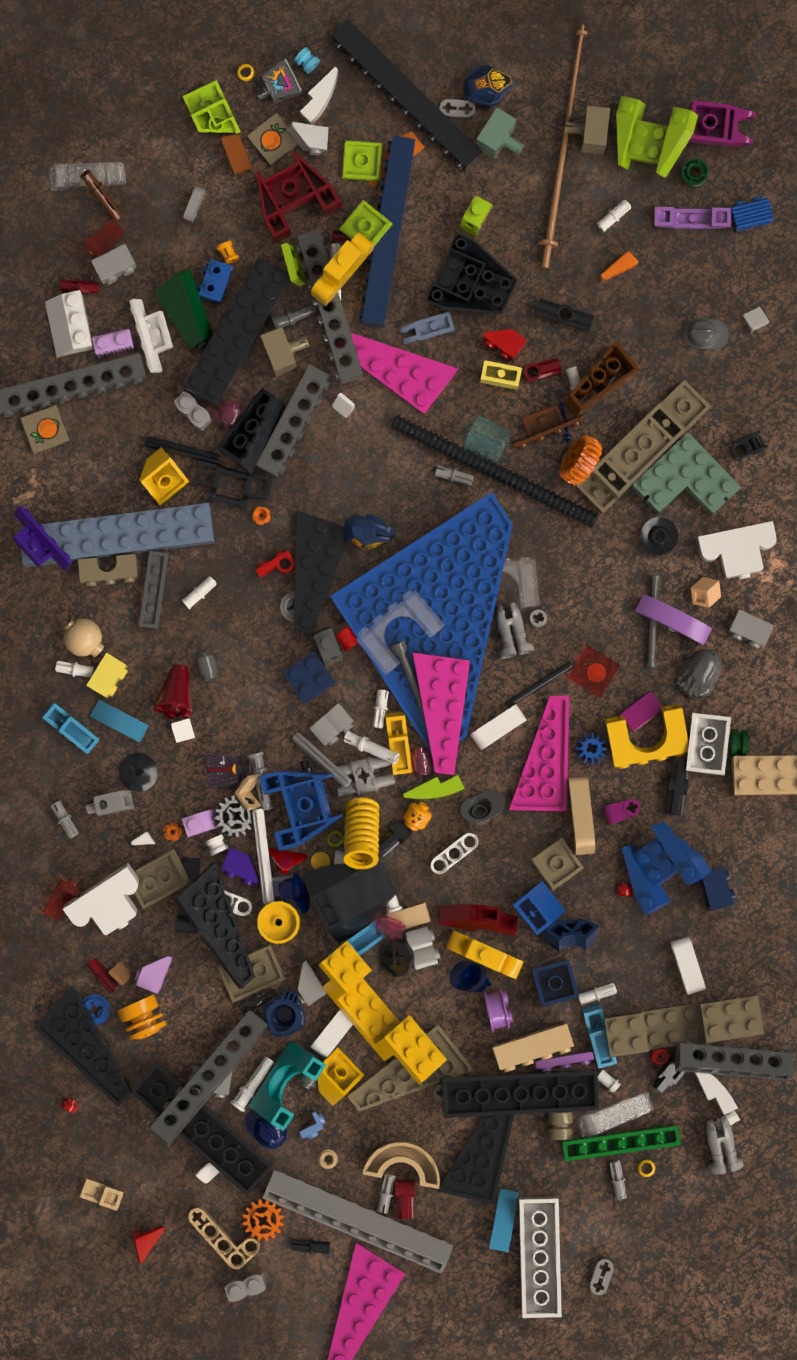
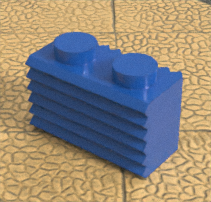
[731,196,774,232]

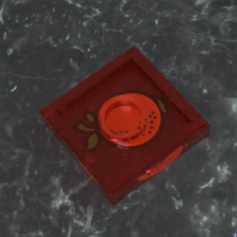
[568,645,620,698]

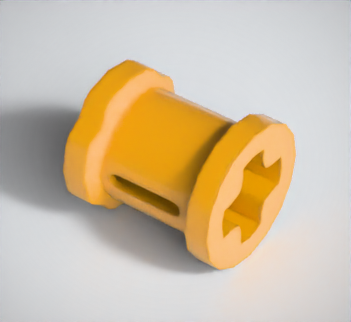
[216,241,240,265]

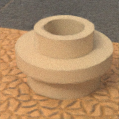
[318,1149,338,1169]

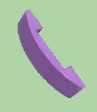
[654,207,731,229]
[635,594,712,646]

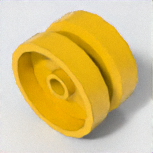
[257,901,300,944]

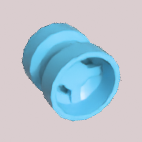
[294,47,320,74]

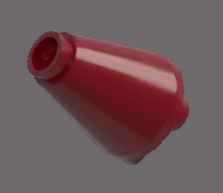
[153,664,192,719]

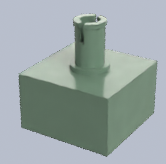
[476,107,525,160]

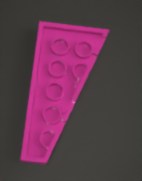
[334,333,458,415]
[412,653,470,775]
[509,696,569,811]
[328,1242,405,1360]

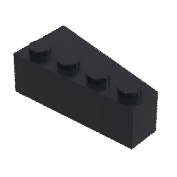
[216,388,285,474]

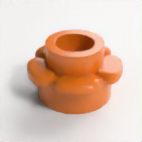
[252,506,271,525]
[163,822,182,841]

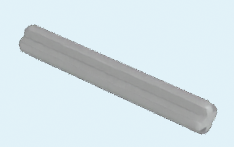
[292,733,352,788]

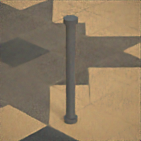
[645,575,661,668]

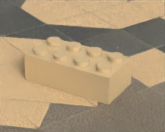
[731,756,797,795]
[492,1022,574,1072]

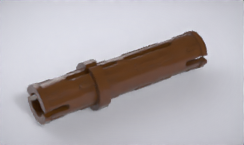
[80,170,123,221]

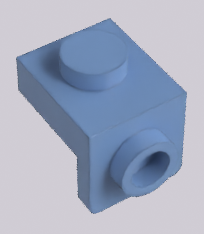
[300,1110,326,1140]

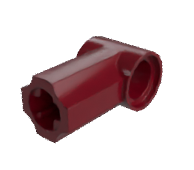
[523,358,562,383]
[395,1180,415,1219]

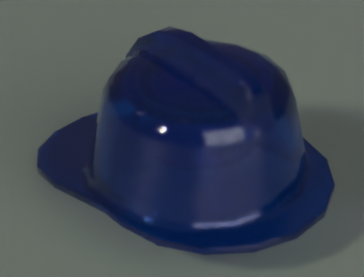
[277,873,310,914]
[449,961,492,993]
[245,1109,287,1149]

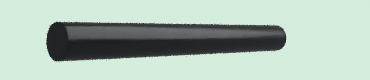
[505,661,574,708]

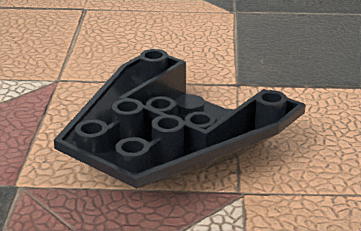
[425,232,518,315]
[303,858,398,943]

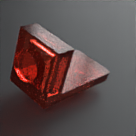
[83,219,125,258]
[43,879,82,921]

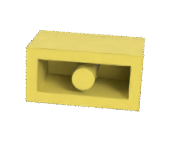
[480,360,522,390]
[86,653,128,699]

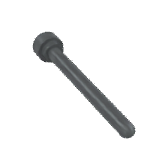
[390,640,424,716]

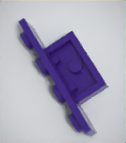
[13,505,72,571]

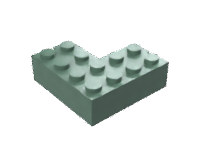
[631,432,741,516]

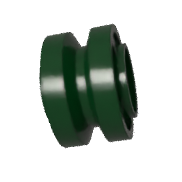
[680,158,708,188]
[728,729,750,756]

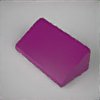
[619,691,663,731]

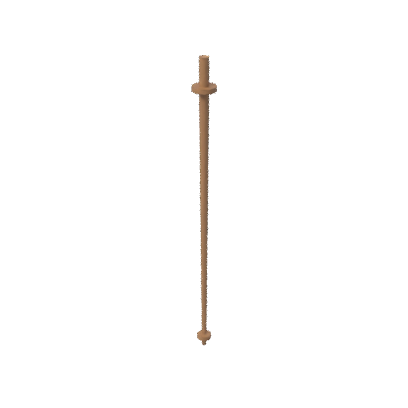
[539,24,587,269]

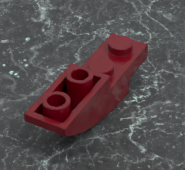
[438,904,518,936]

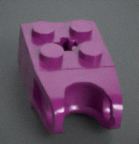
[688,100,756,146]

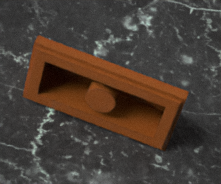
[220,134,252,176]

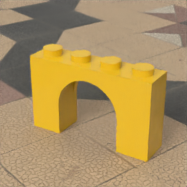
[604,704,689,769]

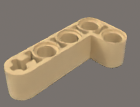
[568,776,595,855]
[188,1206,260,1269]

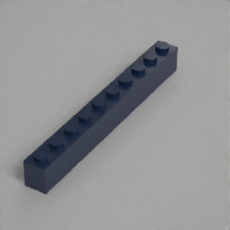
[359,135,415,328]

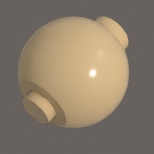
[63,618,104,658]

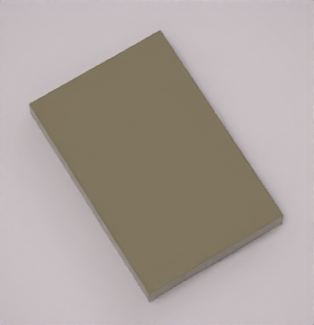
[134,849,191,910]
[217,944,286,1003]

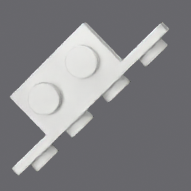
[129,299,173,373]

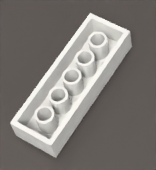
[518,1196,562,1318]

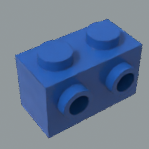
[197,259,233,305]

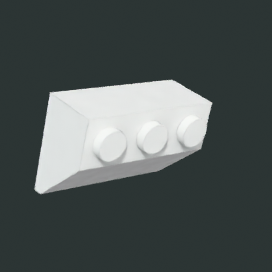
[45,290,94,357]
[686,713,731,776]

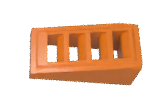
[599,251,638,282]

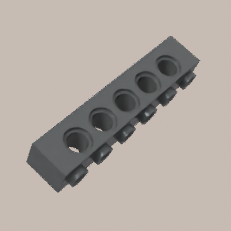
[256,364,332,478]
[675,1041,793,1081]

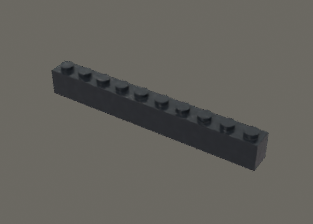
[332,19,482,172]

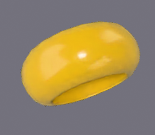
[237,64,254,81]
[637,1159,655,1177]

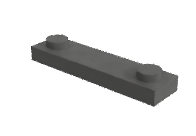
[139,551,169,629]

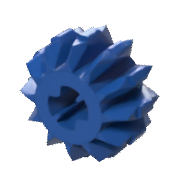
[575,732,608,765]

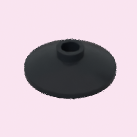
[640,517,678,555]
[120,753,158,792]

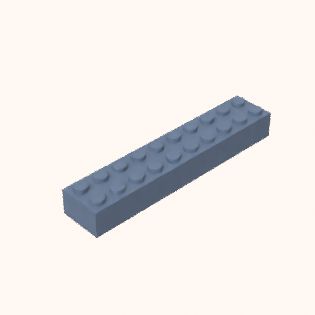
[18,503,215,568]

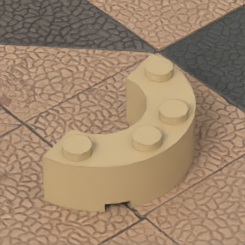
[362,1141,440,1189]

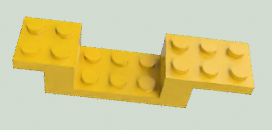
[319,941,447,1084]

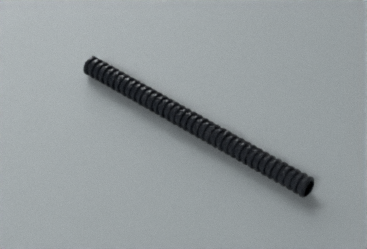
[391,414,599,528]

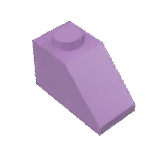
[182,807,224,837]
[134,956,173,994]

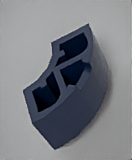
[544,918,599,952]

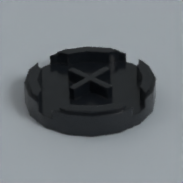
[379,938,414,977]

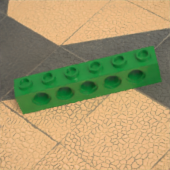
[561,1124,681,1161]

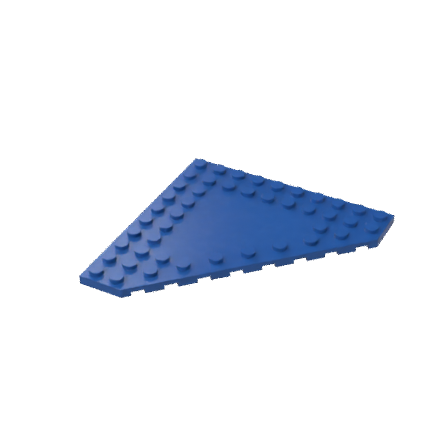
[330,492,513,753]

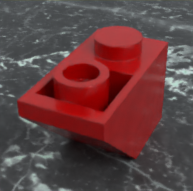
[482,329,527,361]

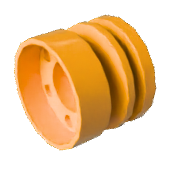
[117,994,167,1041]

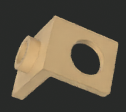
[235,774,261,810]

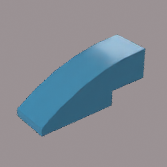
[90,700,149,743]
[40,701,100,754]
[325,920,386,958]
[581,1003,617,1069]
[489,1188,519,1252]

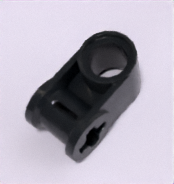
[730,431,768,461]

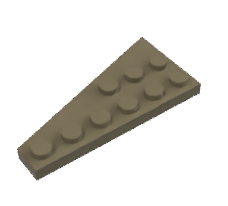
[347,1024,474,1112]

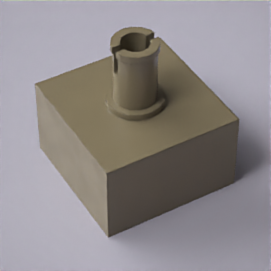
[565,106,610,155]
[260,327,309,377]

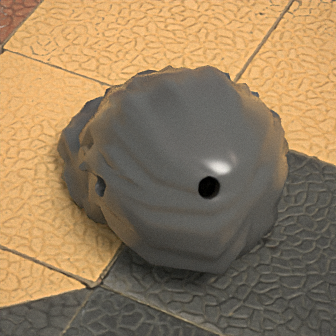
[675,649,722,700]

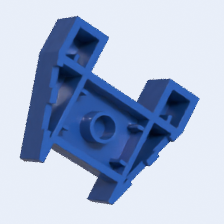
[259,770,345,851]
[622,822,712,915]

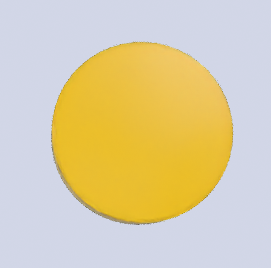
[311,852,330,869]

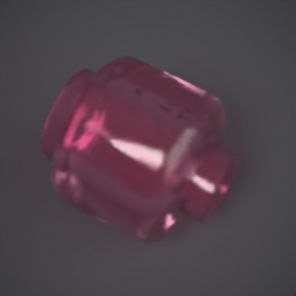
[218,400,244,429]

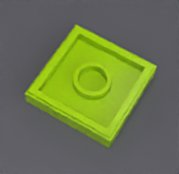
[342,140,383,182]
[339,200,393,246]
[281,243,306,286]

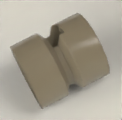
[548,1111,573,1140]

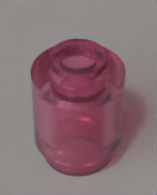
[410,747,432,776]
[376,915,406,939]

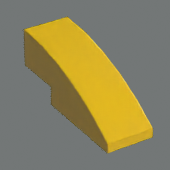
[385,711,412,775]

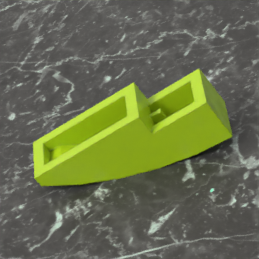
[403,775,465,799]

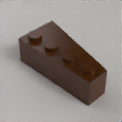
[565,340,640,418]

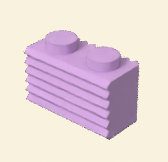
[92,329,135,358]

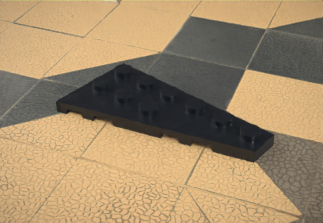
[294,510,348,636]
[174,862,255,989]
[34,985,132,1107]
[437,1114,514,1204]

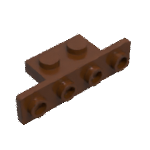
[511,404,584,449]

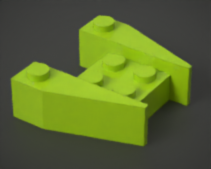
[616,96,698,178]

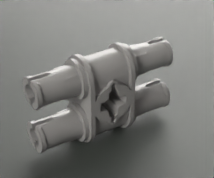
[337,756,395,797]

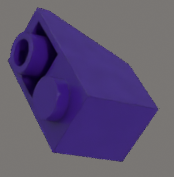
[221,848,259,886]

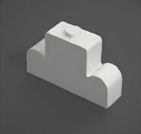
[696,521,776,580]
[63,863,139,935]

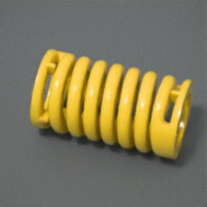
[343,797,379,869]

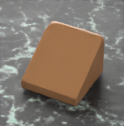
[109,962,133,986]

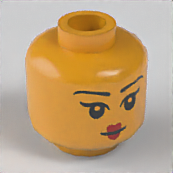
[403,801,432,831]

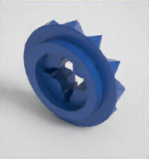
[83,994,110,1025]

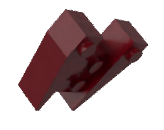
[256,152,342,244]

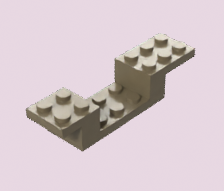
[576,380,711,514]
[604,995,764,1058]

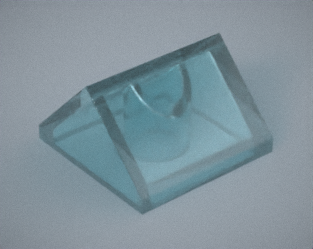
[463,415,513,465]

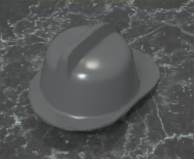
[683,319,729,349]
[460,790,506,825]

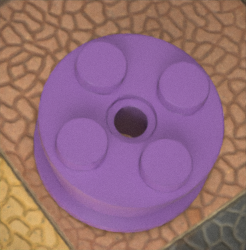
[483,987,513,1033]

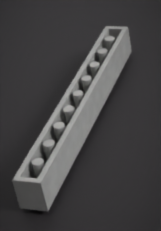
[263,1170,453,1274]

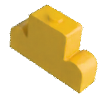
[311,232,374,306]
[445,930,524,979]

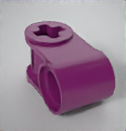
[602,799,641,825]

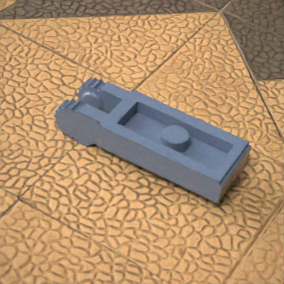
[399,312,455,344]

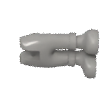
[495,602,534,659]
[706,1117,744,1174]

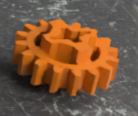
[242,1199,284,1241]

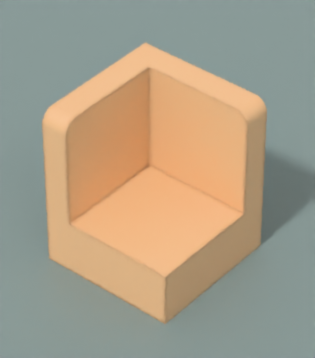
[691,577,721,608]

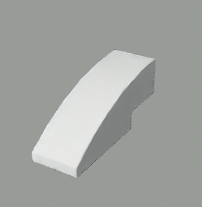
[300,67,338,125]
[695,1073,738,1115]

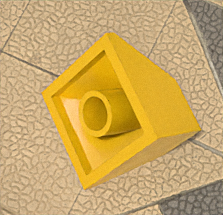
[139,447,189,506]
[317,1047,364,1106]

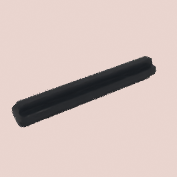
[145,436,219,464]

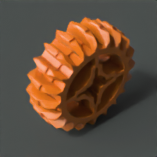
[559,435,602,485]

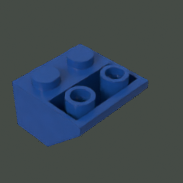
[512,881,566,935]

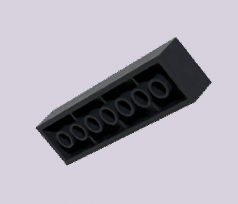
[183,256,291,410]
[131,1062,274,1196]
[441,1069,599,1118]

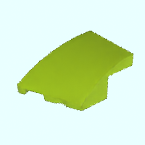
[182,80,241,133]

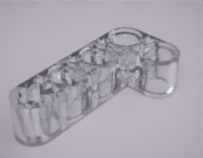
[48,162,126,191]
[574,1091,654,1137]

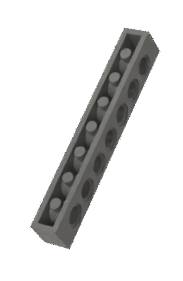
[295,230,363,384]
[0,353,147,418]
[149,1010,268,1147]

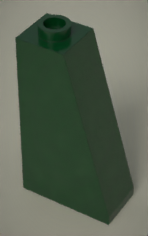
[155,269,213,350]

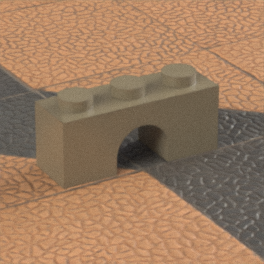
[78,554,139,587]

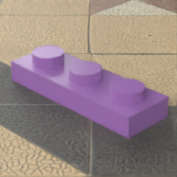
[534,1051,594,1072]

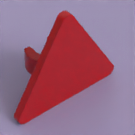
[268,848,308,875]
[131,1226,165,1264]

